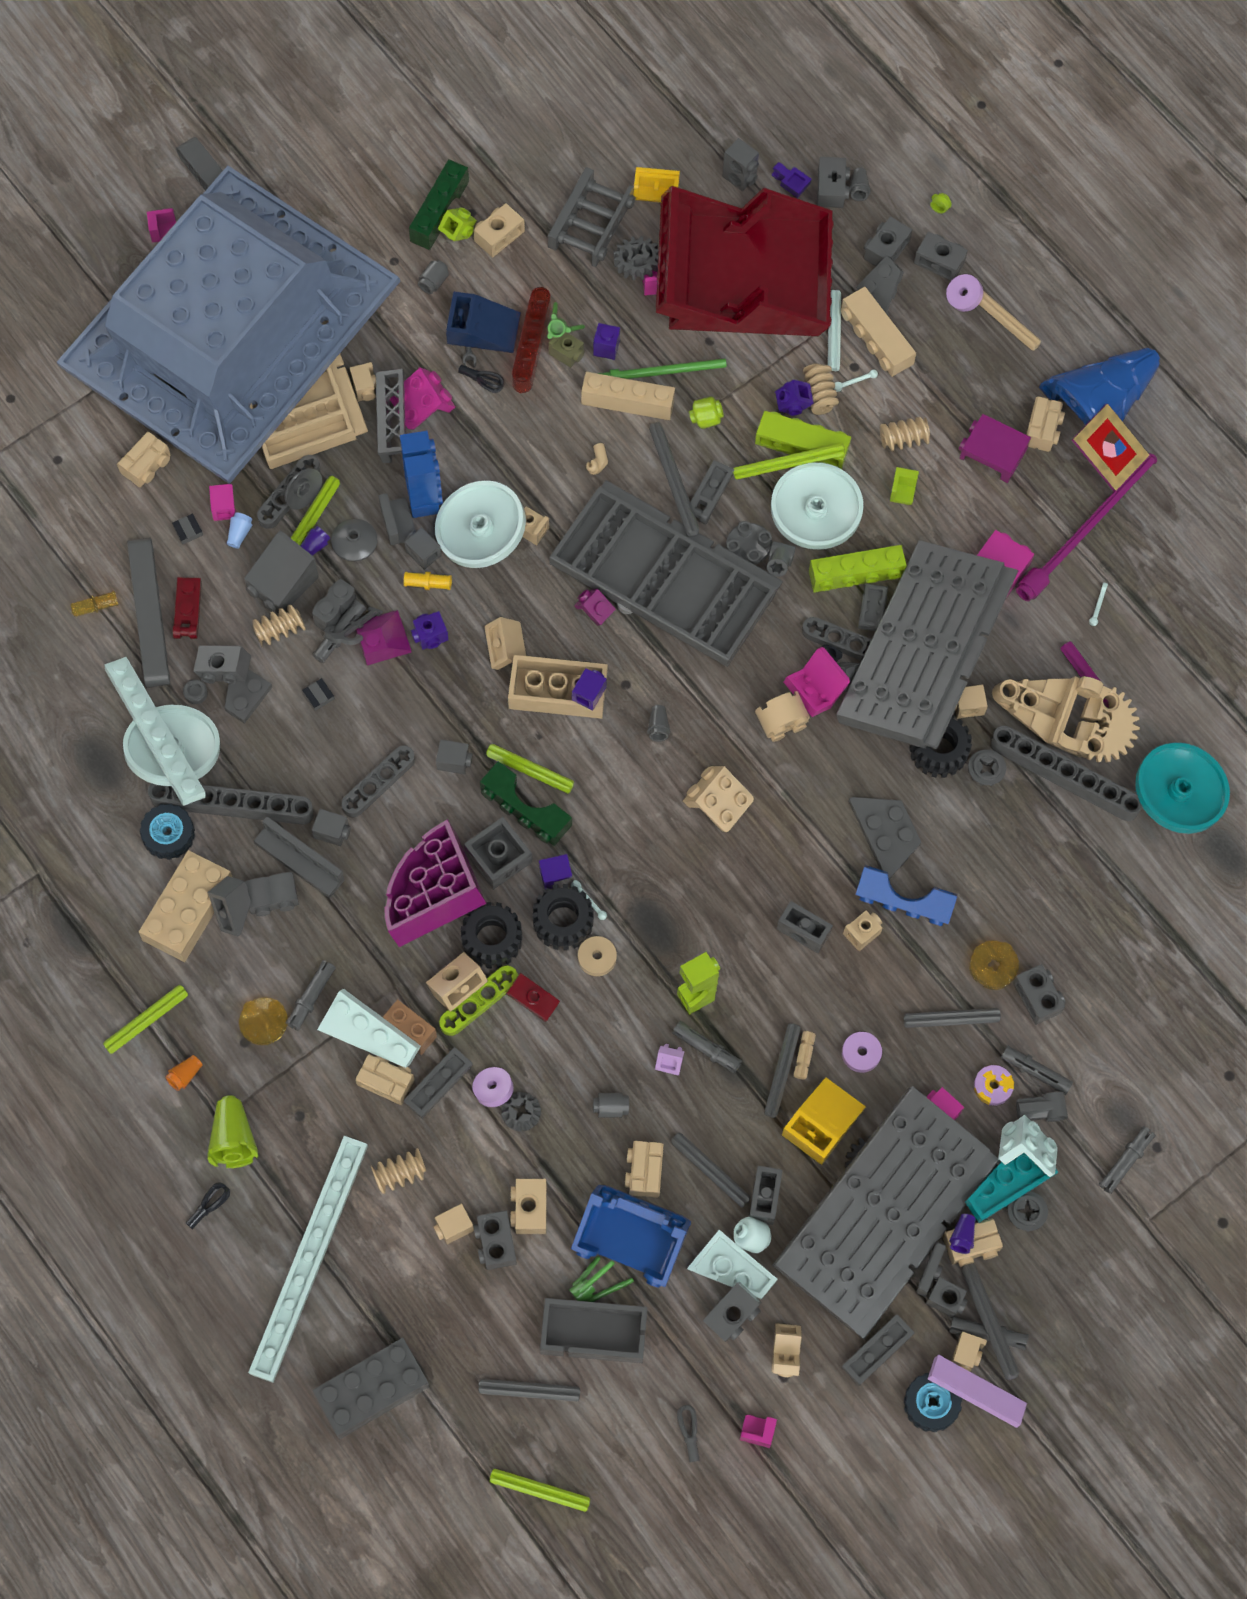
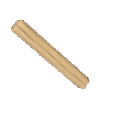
[979,291,1041,351]

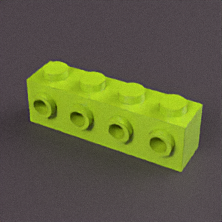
[809,545,907,592]

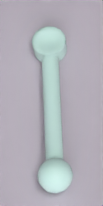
[834,370,878,392]
[1089,583,1108,626]
[571,880,607,920]

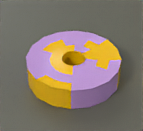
[974,1065,1014,1106]

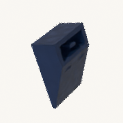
[446,291,521,353]

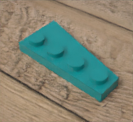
[965,1153,1058,1223]

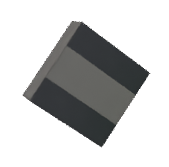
[172,513,203,545]
[302,678,335,711]

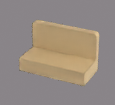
[485,617,526,670]

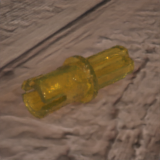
[71,591,119,617]

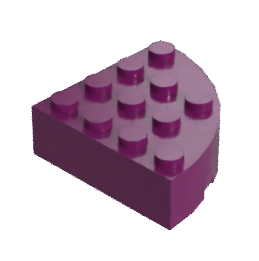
[384,819,486,947]

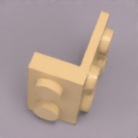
[683,766,754,832]

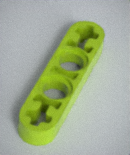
[439,966,518,1036]

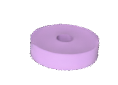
[946,274,983,312]
[842,1032,882,1073]
[473,1067,513,1107]

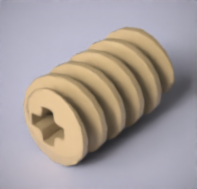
[803,364,839,415]
[880,417,930,452]
[253,604,306,648]
[371,1148,426,1194]

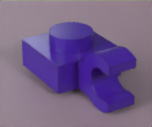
[772,162,812,198]

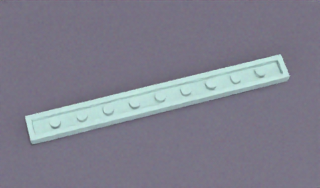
[248,1136,368,1383]

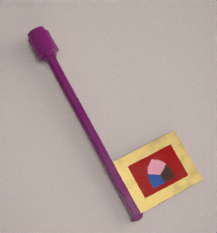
[1016,404,1157,602]

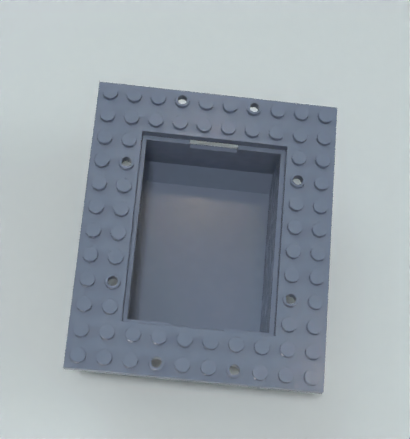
[57,166,401,484]

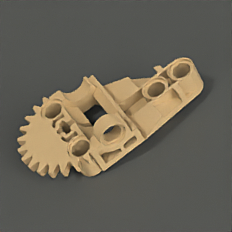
[992,676,1140,763]

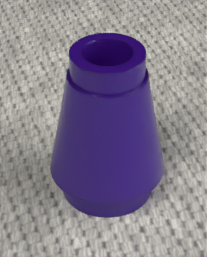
[300,526,330,556]
[949,1214,976,1254]

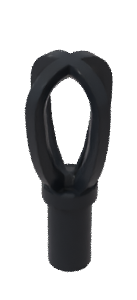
[458,365,504,393]
[185,1182,230,1230]

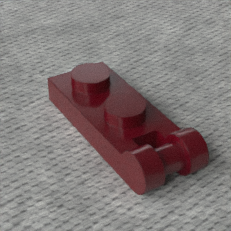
[173,577,202,639]

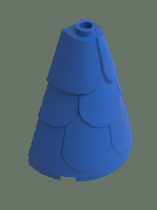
[1039,348,1160,425]

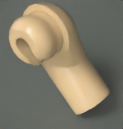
[586,443,608,475]

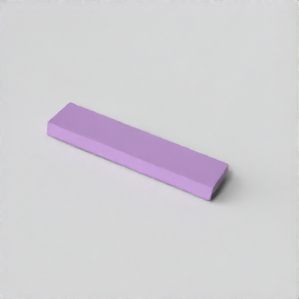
[928,1355,1027,1428]

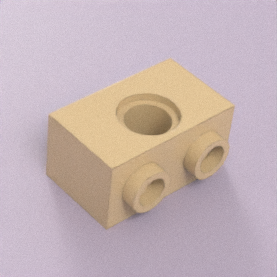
[474,203,525,258]
[426,952,488,1012]
[511,1179,547,1234]

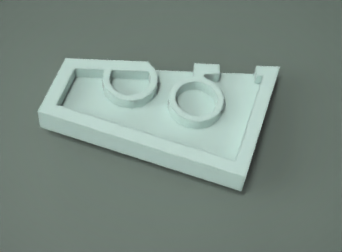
[687,1230,778,1299]

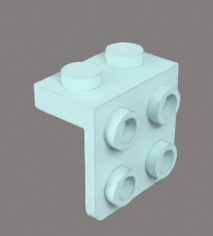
[999,1115,1057,1177]

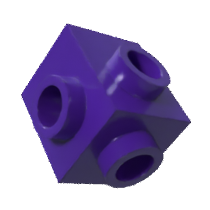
[775,380,814,416]
[411,611,448,650]

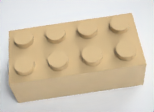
[508,655,608,719]
[139,850,233,962]

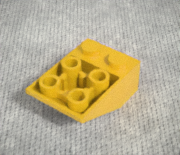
[782,1078,866,1165]

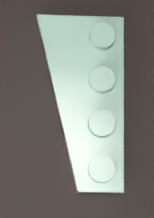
[317,989,421,1068]

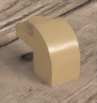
[772,1324,801,1377]

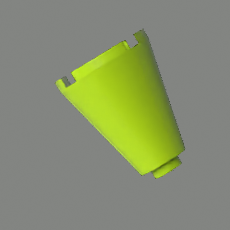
[207,1095,258,1168]

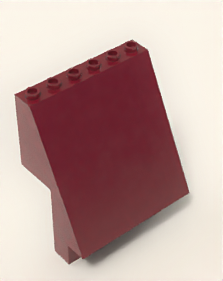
[656,186,834,337]

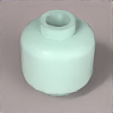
[734,1217,771,1253]

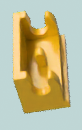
[633,167,680,202]

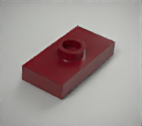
[506,973,560,1022]

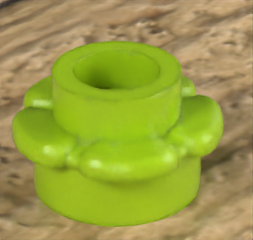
[930,193,952,214]

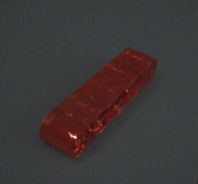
[512,287,551,393]

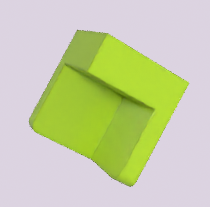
[890,467,919,505]

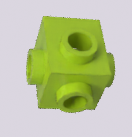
[438,207,477,241]

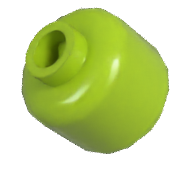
[689,396,724,429]

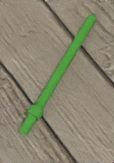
[597,359,727,379]

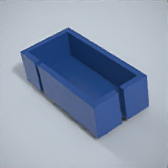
[400,430,443,518]

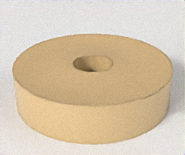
[578,936,617,976]

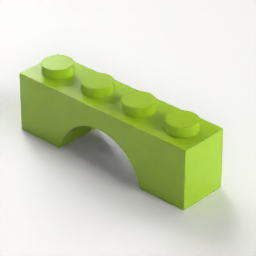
[677,952,720,1015]

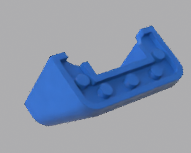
[571,1185,691,1288]

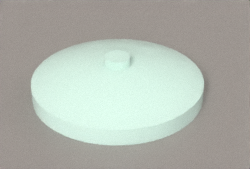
[771,463,863,549]
[435,481,526,568]
[123,705,220,786]

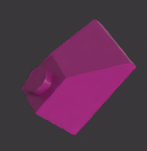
[355,610,412,666]

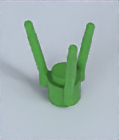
[547,302,585,339]
[569,1256,634,1302]

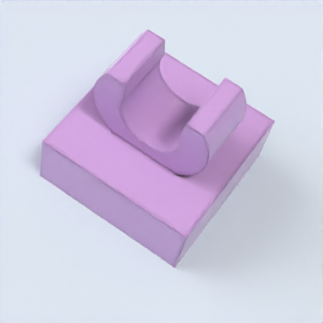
[655,1044,684,1076]

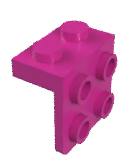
[390,368,455,430]
[783,647,850,717]

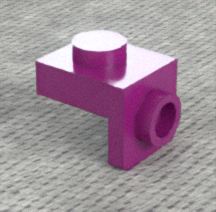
[574,589,616,626]

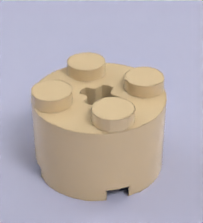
[755,691,810,742]

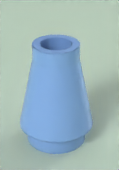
[226,512,253,549]

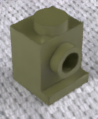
[549,332,585,368]

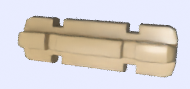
[794,1031,816,1080]

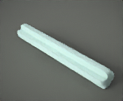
[828,290,841,372]

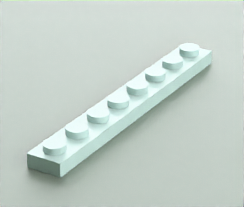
[105,657,205,806]

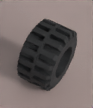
[910,715,972,778]
[533,884,594,951]
[461,902,522,969]

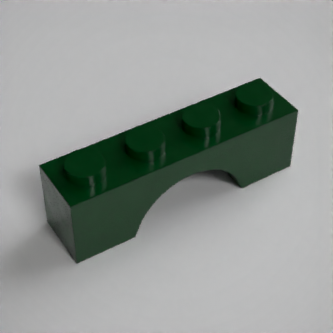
[409,159,469,250]
[480,761,572,846]

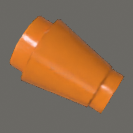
[165,1055,203,1091]

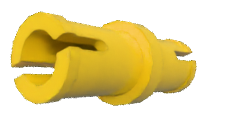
[404,571,452,590]

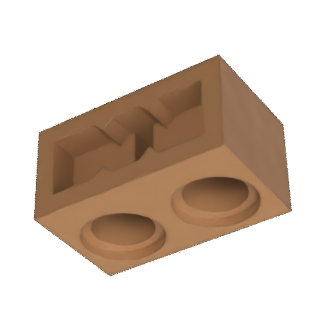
[383,999,437,1055]

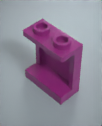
[959,413,1031,483]

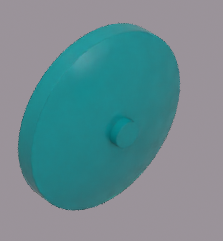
[1135,743,1230,834]

